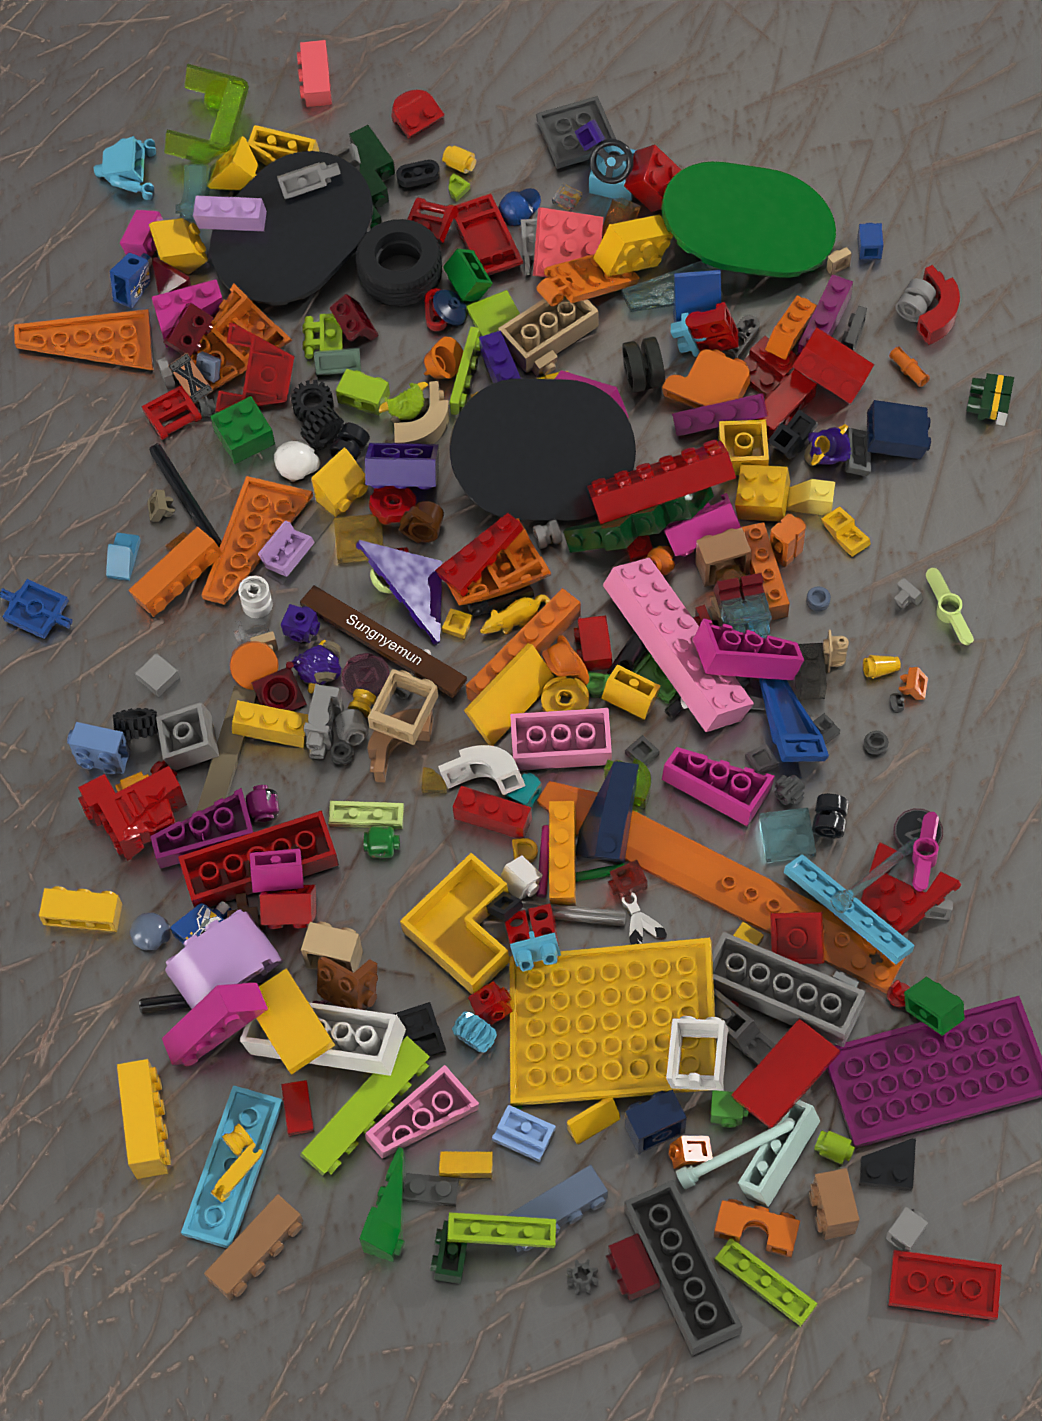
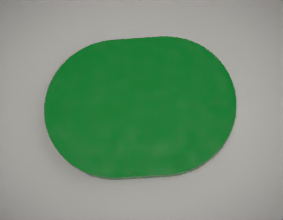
[662,161,836,278]

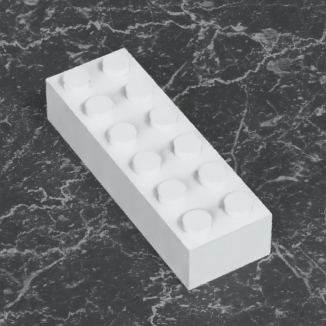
[240,1002,406,1076]

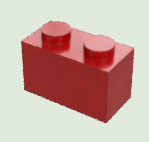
[574,615,612,672]

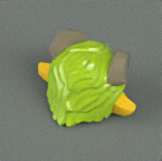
[378,382,429,423]

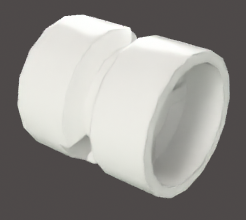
[238,576,273,619]

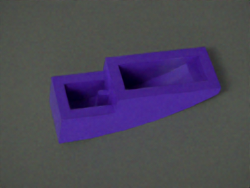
[574,119,605,151]

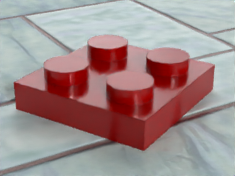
[770,912,824,964]

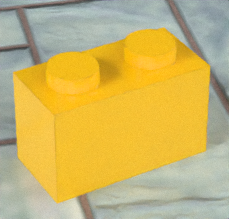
[601,664,661,720]

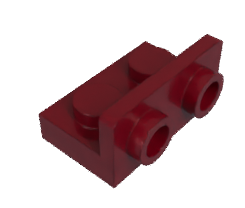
[330,294,379,341]

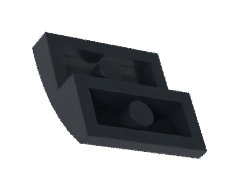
[394,1002,446,1056]

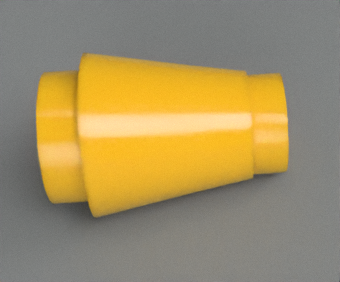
[863,655,901,679]

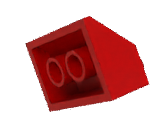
[791,327,875,404]

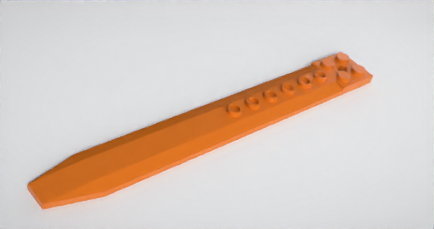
[537,781,907,994]

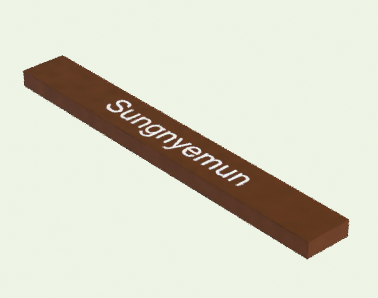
[300,585,467,698]

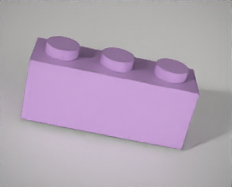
[193,196,267,231]

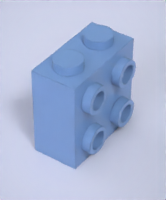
[67,722,131,774]

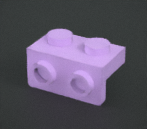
[258,521,315,577]

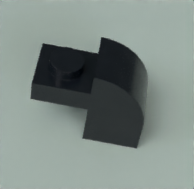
[768,409,819,459]

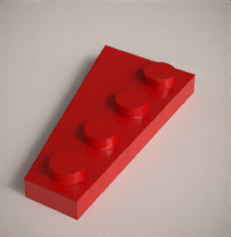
[435,513,524,597]

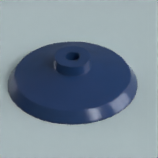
[433,290,467,325]

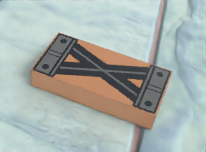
[168,353,214,404]

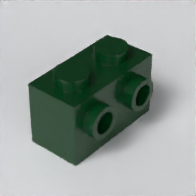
[430,1220,467,1284]

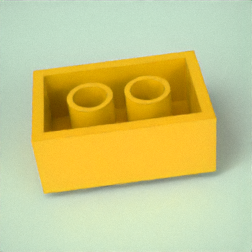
[593,215,673,276]

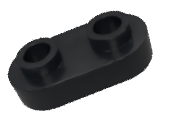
[396,159,440,187]

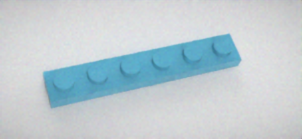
[784,854,915,964]

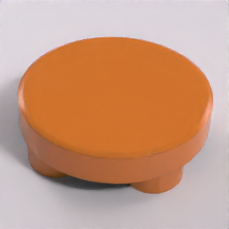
[230,641,279,690]

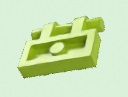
[302,314,343,359]

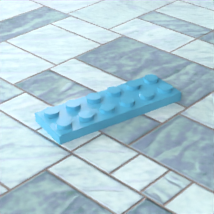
[181,1085,283,1248]

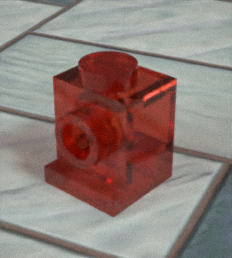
[607,860,648,899]

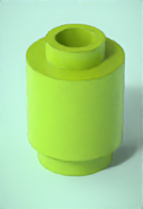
[814,1130,855,1165]

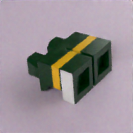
[966,373,1014,426]

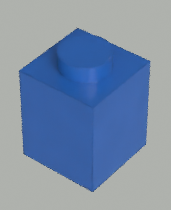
[857,223,884,259]

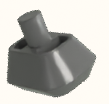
[890,693,905,712]

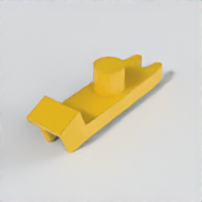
[211,1143,263,1203]

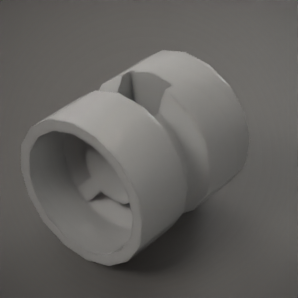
[895,278,936,322]

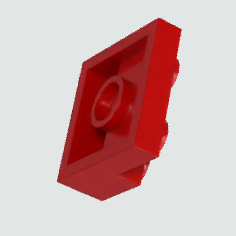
[743,336,798,398]

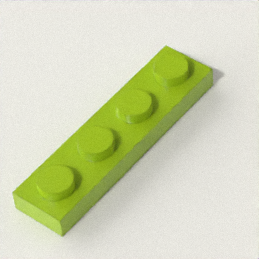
[449,326,480,415]
[447,1212,556,1248]
[714,1238,818,1327]

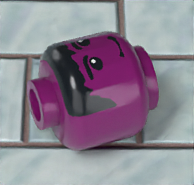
[246,785,279,822]

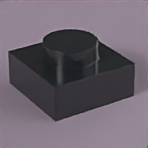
[486,891,523,922]

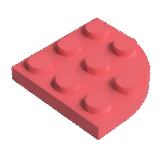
[533,207,603,278]

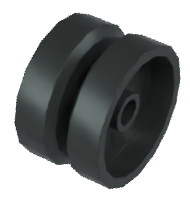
[622,336,665,393]

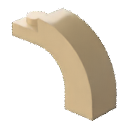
[394,381,450,444]

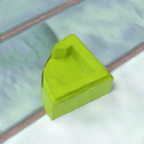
[449,173,471,202]

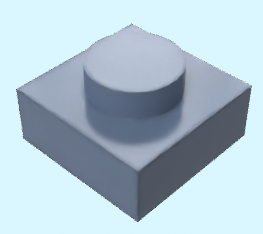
[196,351,221,382]

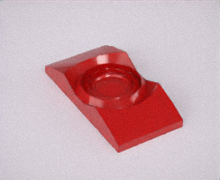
[453,194,523,276]

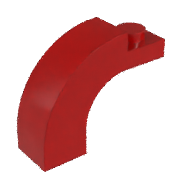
[917,265,960,345]

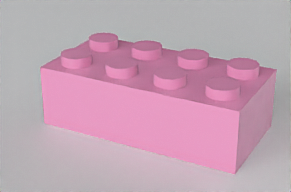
[510,708,612,770]

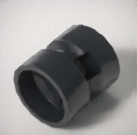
[329,422,370,461]
[812,793,849,839]

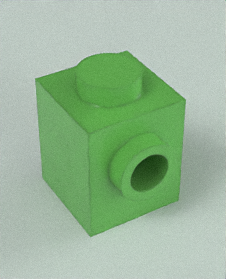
[710,1090,748,1128]

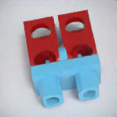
[671,302,738,357]
[505,903,561,972]

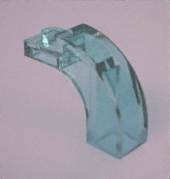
[176,164,210,221]

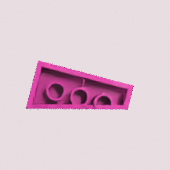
[662,747,775,826]
[162,983,268,1066]

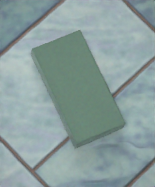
[314,348,361,375]

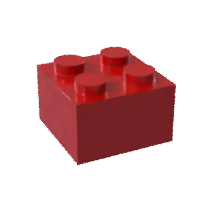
[624,144,681,212]
[260,884,317,929]

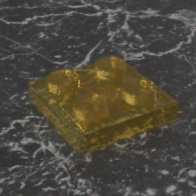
[334,514,384,563]

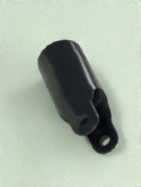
[607,632,648,675]

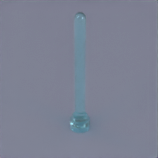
[830,837,919,913]

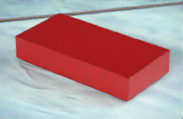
[281,1080,315,1136]

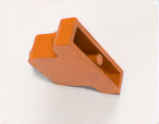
[662,349,750,408]

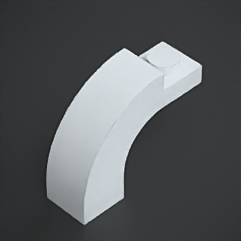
[438,745,525,795]

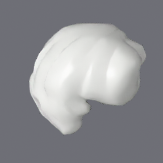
[274,440,320,482]

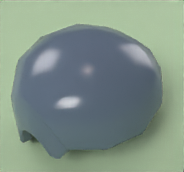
[130,913,171,950]

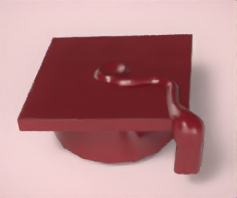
[251,661,307,711]

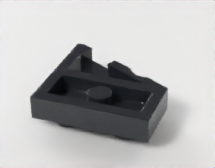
[859,1138,916,1191]

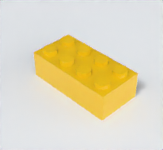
[117,1059,171,1179]

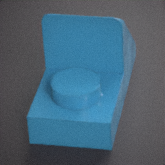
[106,533,141,581]

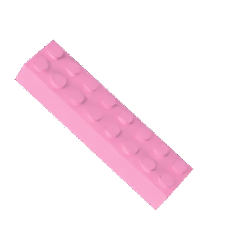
[603,558,754,732]

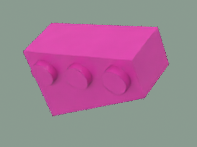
[151,279,223,348]

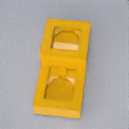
[821,506,871,557]

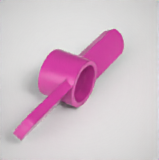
[912,812,939,892]

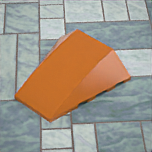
[190,284,293,391]
[447,518,551,606]

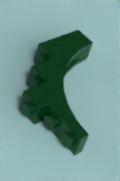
[349,125,395,229]
[563,487,714,553]

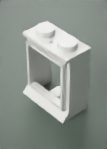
[666,1016,729,1091]

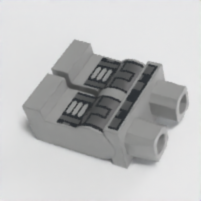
[304,684,344,760]

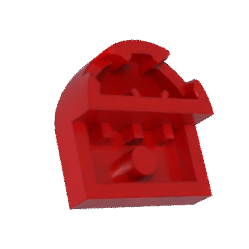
[391,90,445,139]

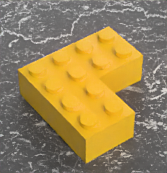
[400,853,510,994]

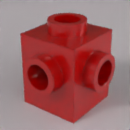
[468,981,513,1025]

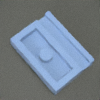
[492,1105,556,1162]

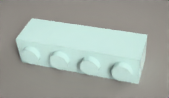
[738,1100,820,1207]

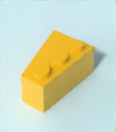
[248,125,320,166]

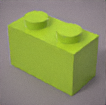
[336,369,390,416]

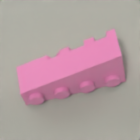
[365,1065,479,1159]

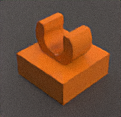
[898,667,928,700]

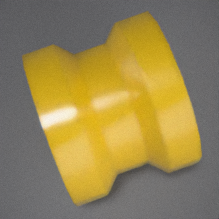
[348,689,377,718]
[222,1123,254,1157]

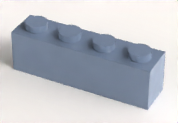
[506,1165,608,1253]

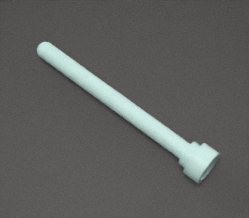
[676,1120,794,1190]

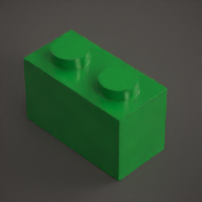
[443,249,493,302]
[904,976,965,1036]

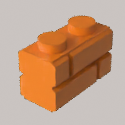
[770,514,806,567]

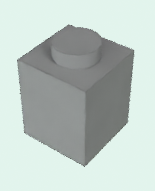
[886,1207,928,1252]

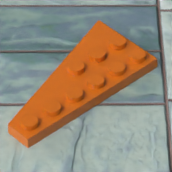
[14,309,153,370]
[202,476,313,604]

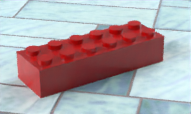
[587,440,736,524]
[178,810,339,908]

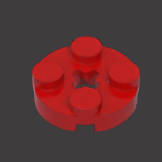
[369,486,416,525]

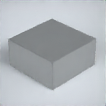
[135,653,180,697]

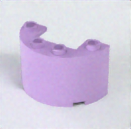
[165,909,284,1009]

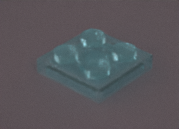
[759,807,816,863]

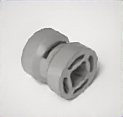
[532,520,562,549]

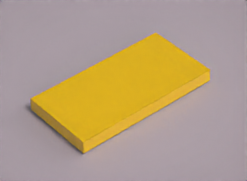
[464,643,555,746]
[256,968,335,1075]

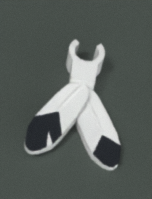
[622,893,667,945]

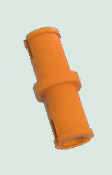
[889,346,930,387]

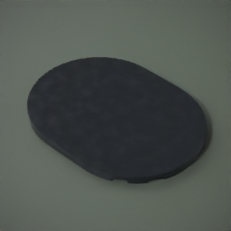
[210,151,373,306]
[449,378,636,521]

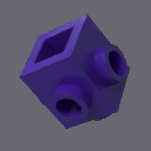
[281,604,320,643]

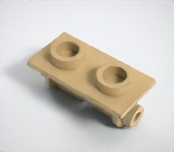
[821,630,849,673]

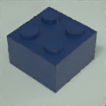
[625,1090,687,1154]

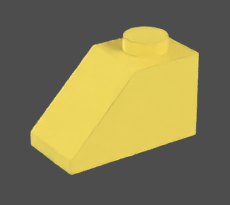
[786,479,835,516]

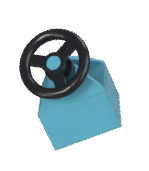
[589,139,636,203]

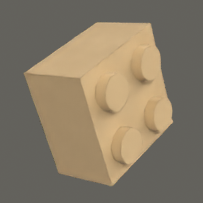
[301,921,363,973]

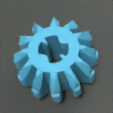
[452,1012,497,1052]

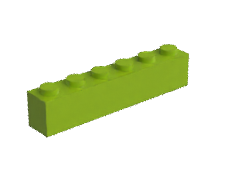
[300,1036,430,1176]

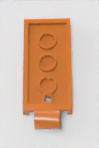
[536,254,640,307]

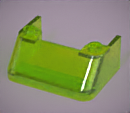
[164,64,249,162]

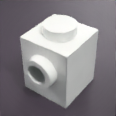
[500,855,543,899]

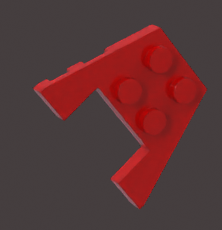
[215,322,295,412]
[861,842,961,935]

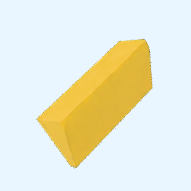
[567,1098,620,1144]
[439,1151,493,1178]

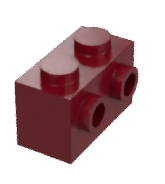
[163,303,214,356]
[606,1233,660,1301]

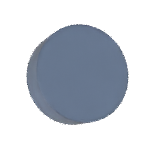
[806,586,831,611]

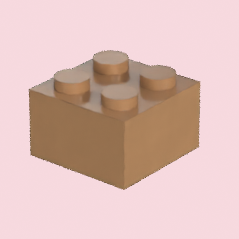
[695,527,751,587]
[809,1168,860,1240]

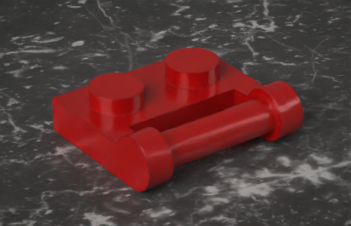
[407,197,458,243]
[142,385,202,440]

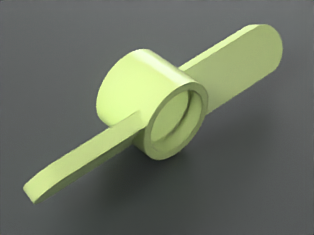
[926,568,974,645]

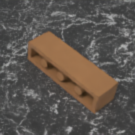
[204,1194,303,1301]

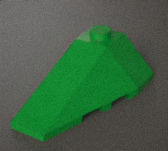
[359,1147,405,1262]

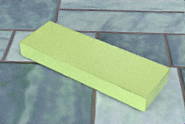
[328,801,404,829]

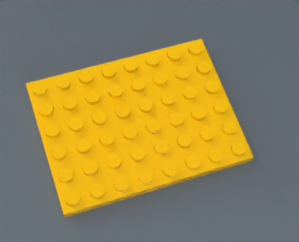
[509,938,716,1106]

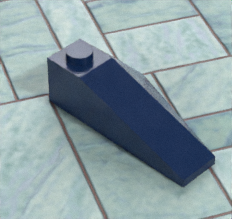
[576,761,639,863]

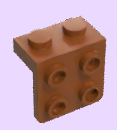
[317,956,378,1010]

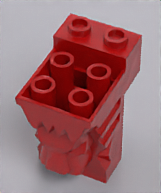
[78,766,187,861]

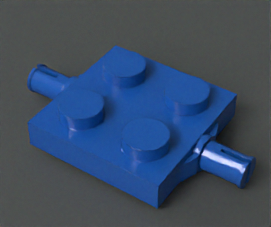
[0,579,73,639]

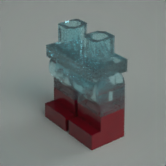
[713,573,772,638]

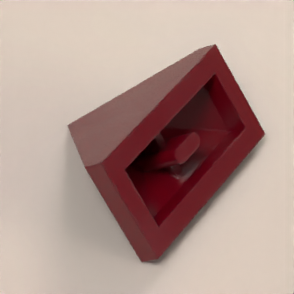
[152,257,192,295]

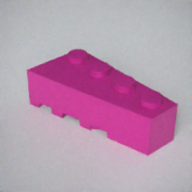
[693,618,804,680]

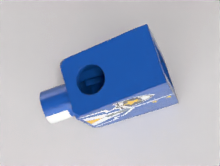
[110,253,153,309]
[170,901,232,944]

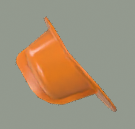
[424,336,463,380]
[542,635,589,685]

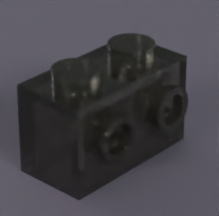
[795,643,827,700]

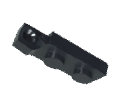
[467,585,535,617]

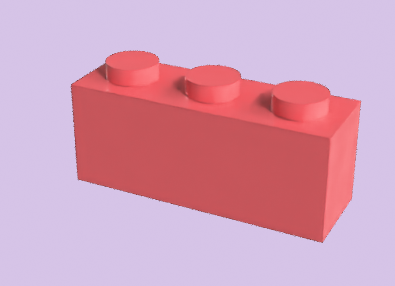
[297,40,332,107]

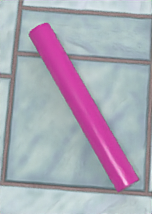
[536,825,549,898]

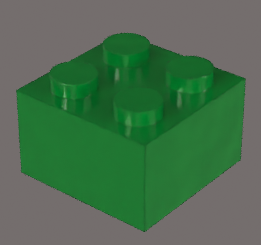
[210,396,275,464]

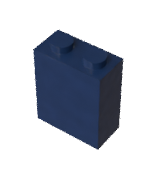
[867,400,931,459]

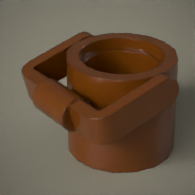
[399,501,444,543]

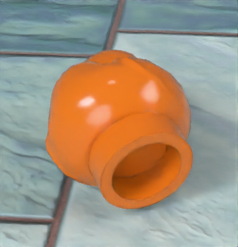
[645,546,675,576]

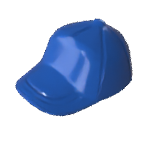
[498,188,541,226]

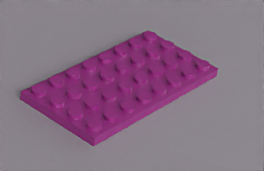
[827,996,1042,1148]

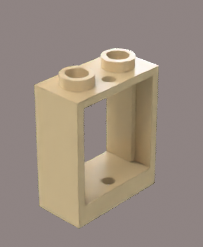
[368,669,438,745]

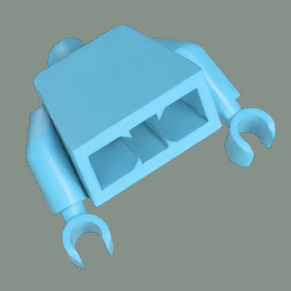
[94,136,156,200]

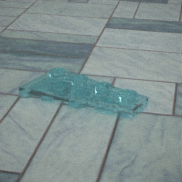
[622,261,723,312]

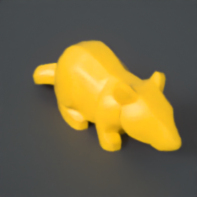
[480,594,550,634]

